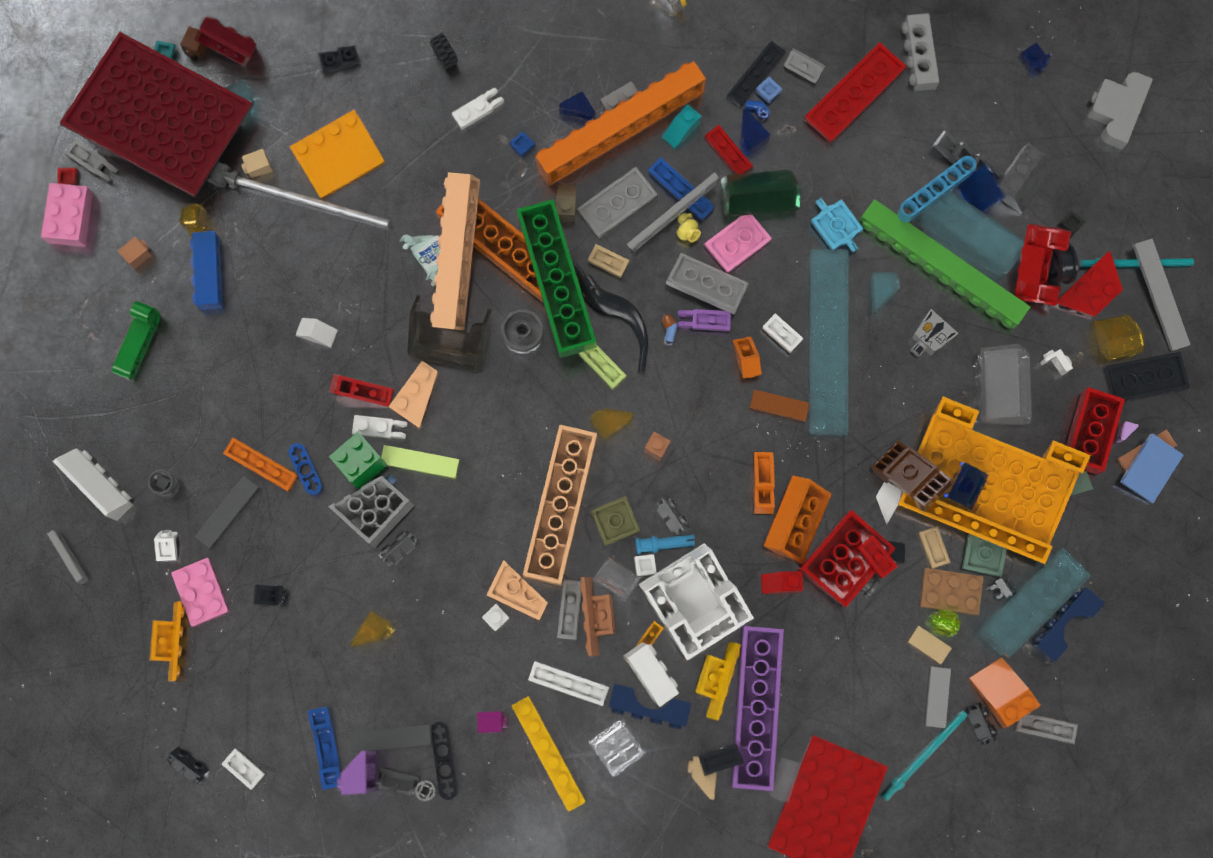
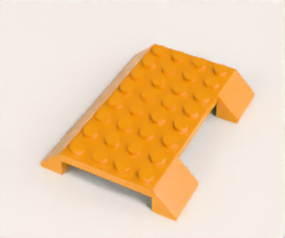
[898,396,1090,564]

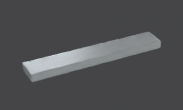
[627,172,720,252]
[1133,239,1191,351]

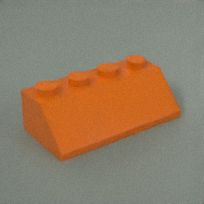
[764,475,832,564]

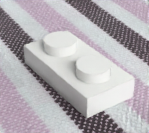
[762,313,803,353]
[222,748,266,790]

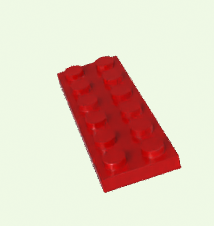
[804,42,907,143]

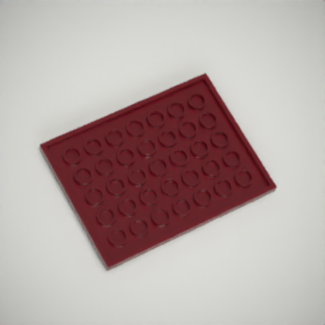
[60,31,252,197]

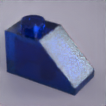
[740,108,771,154]

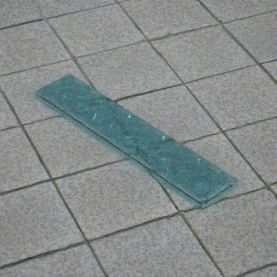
[809,249,848,436]

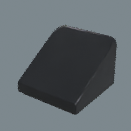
[888,541,905,563]

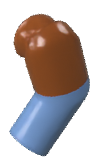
[662,314,678,342]

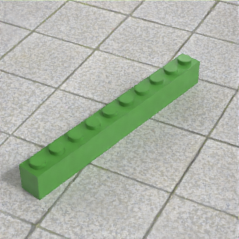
[859,199,1030,329]

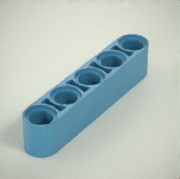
[897,156,976,222]

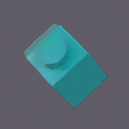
[662,104,702,150]

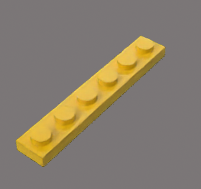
[512,696,586,812]

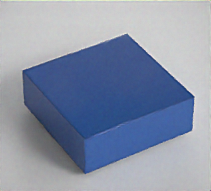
[509,131,536,157]

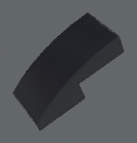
[317,46,359,73]

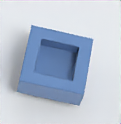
[756,77,782,104]

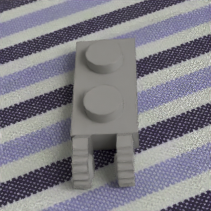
[65,139,118,182]

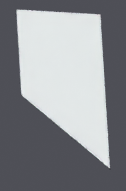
[876,482,902,525]

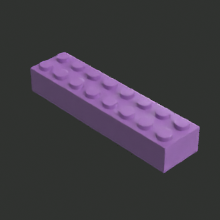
[731,626,784,791]

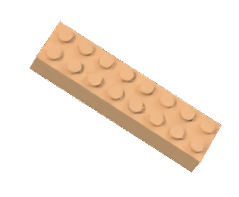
[430,172,480,331]
[523,425,597,586]

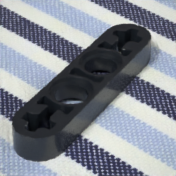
[431,722,458,800]

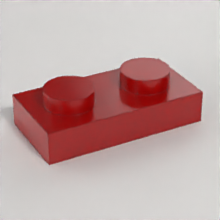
[857,535,898,579]

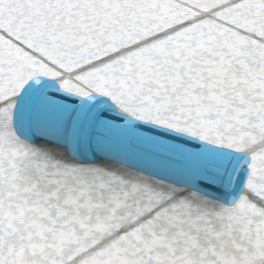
[635,534,695,555]

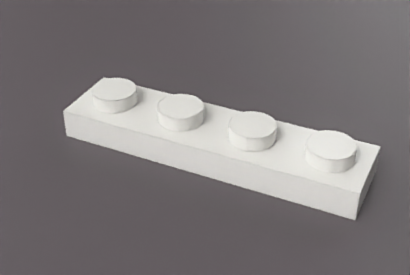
[528,661,609,706]

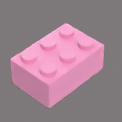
[41,183,94,247]

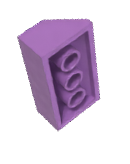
[337,751,377,795]

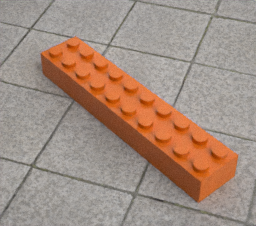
[535,61,706,186]

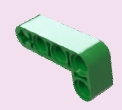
[112,301,161,380]

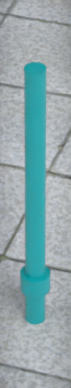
[1080,258,1194,267]
[881,710,968,801]

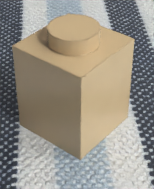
[241,149,273,179]

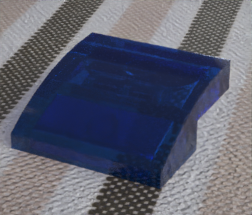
[958,164,1006,217]

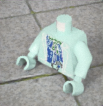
[400,235,440,286]

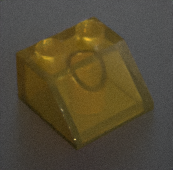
[1092,314,1144,360]

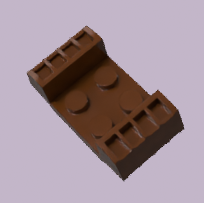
[871,440,952,512]

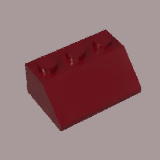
[194,16,257,67]

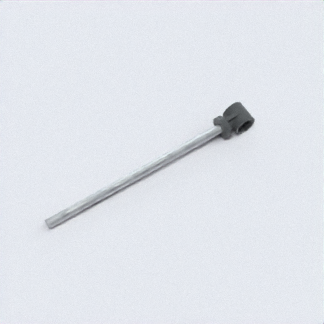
[207,162,390,227]

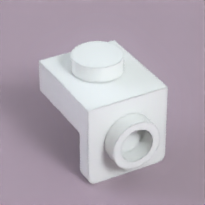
[1040,349,1073,376]

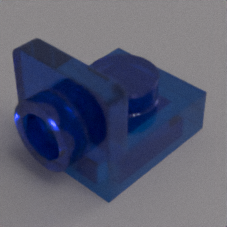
[1020,43,1052,72]

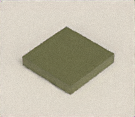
[590,496,641,546]

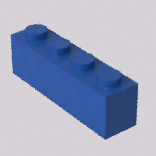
[190,231,222,310]

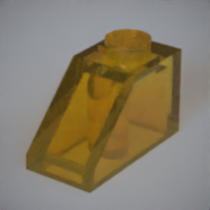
[179,204,207,234]
[590,408,634,441]
[349,611,393,648]

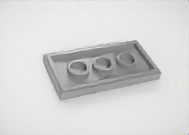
[576,166,658,239]
[666,253,749,315]

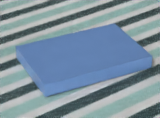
[1120,434,1183,503]

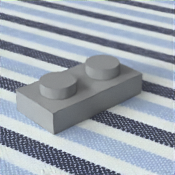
[784,48,825,84]
[600,81,638,111]

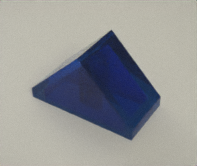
[559,91,596,121]

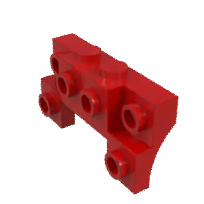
[1015,224,1071,306]

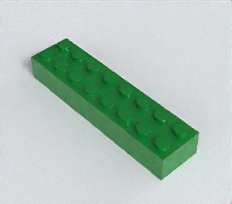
[516,199,597,358]

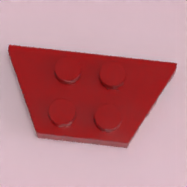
[1057,251,1123,317]

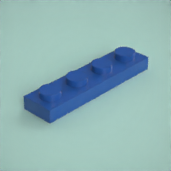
[648,157,715,221]

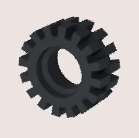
[429,33,458,69]

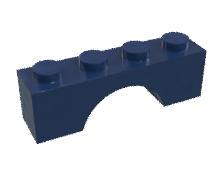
[1032,587,1105,663]
[609,684,692,730]

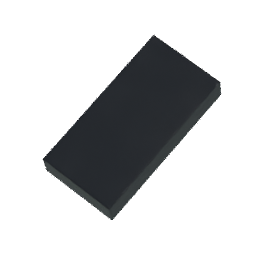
[699,744,744,776]

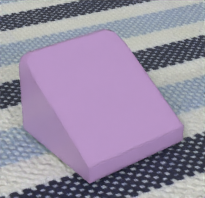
[1115,421,1139,444]

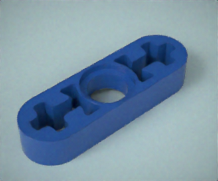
[288,443,323,496]

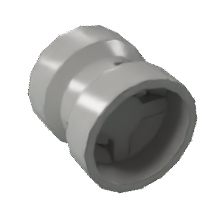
[415,780,437,801]

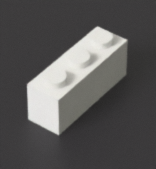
[624,642,679,707]

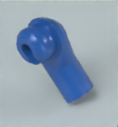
[745,100,770,119]

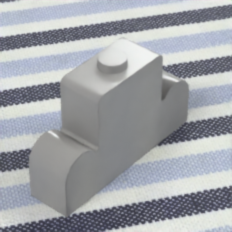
[1088,72,1153,150]

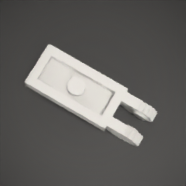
[452,88,504,130]
[352,415,408,439]

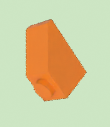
[733,336,762,379]

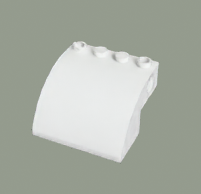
[639,543,754,660]

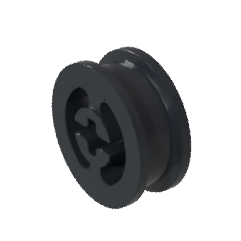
[1047,243,1078,285]

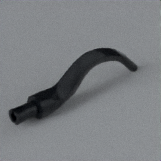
[573,261,648,373]

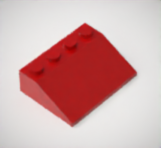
[798,510,896,608]

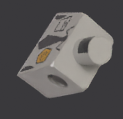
[911,309,958,357]

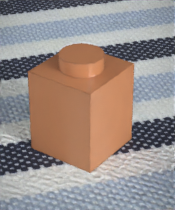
[117,237,152,270]
[644,432,671,461]

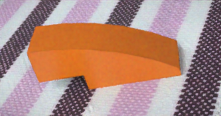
[753,452,775,514]

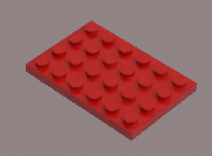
[768,735,888,858]

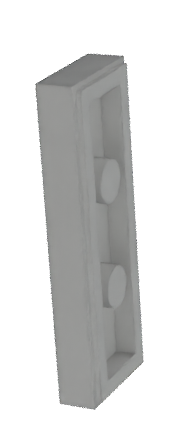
[47,530,88,584]
[557,579,582,640]
[925,666,951,729]
[1015,713,1078,744]

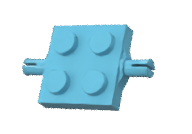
[810,198,863,253]

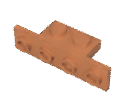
[580,577,616,656]

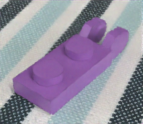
[677,309,731,332]

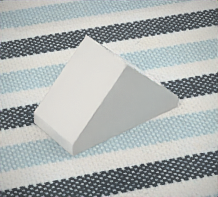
[296,318,338,348]

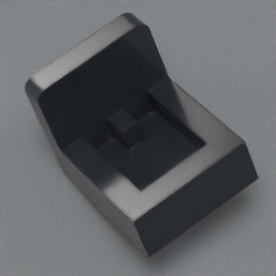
[253,585,285,606]

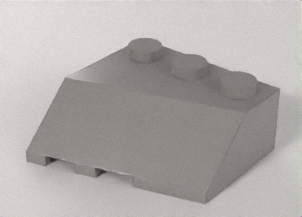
[328,476,414,548]

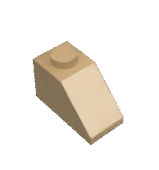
[688,757,716,800]

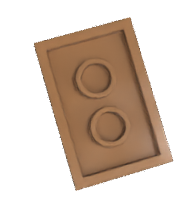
[919,568,983,616]

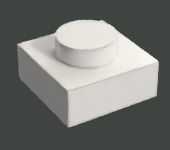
[634,554,657,577]
[482,604,510,632]

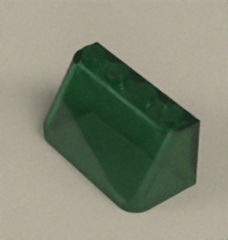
[720,170,801,217]

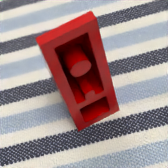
[329,374,393,407]

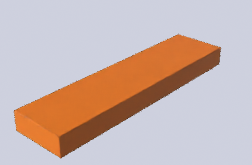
[223,437,299,492]

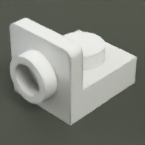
[154,530,178,561]

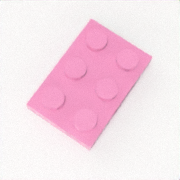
[704,210,772,273]
[171,557,230,627]

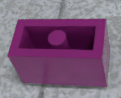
[477,711,508,733]

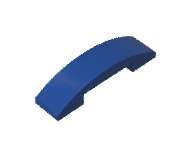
[308,706,341,790]

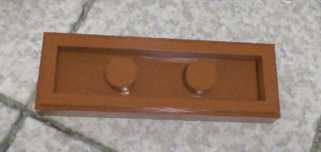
[749,389,810,422]

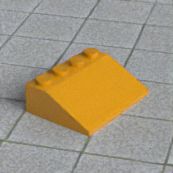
[289,110,385,199]

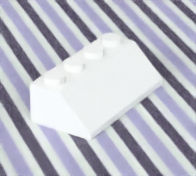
[53,448,134,521]

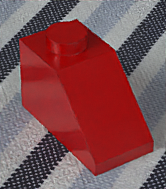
[761,571,803,594]

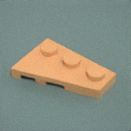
[389,361,438,429]
[487,560,548,621]

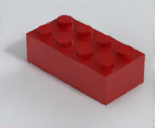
[1066,387,1125,475]

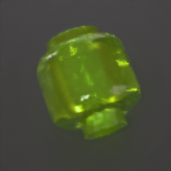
[930,609,961,637]

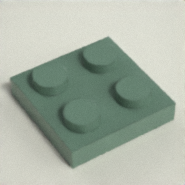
[962,533,1007,577]

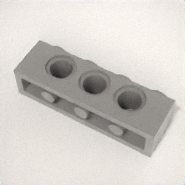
[902,13,939,91]

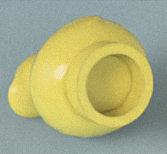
[676,213,701,242]

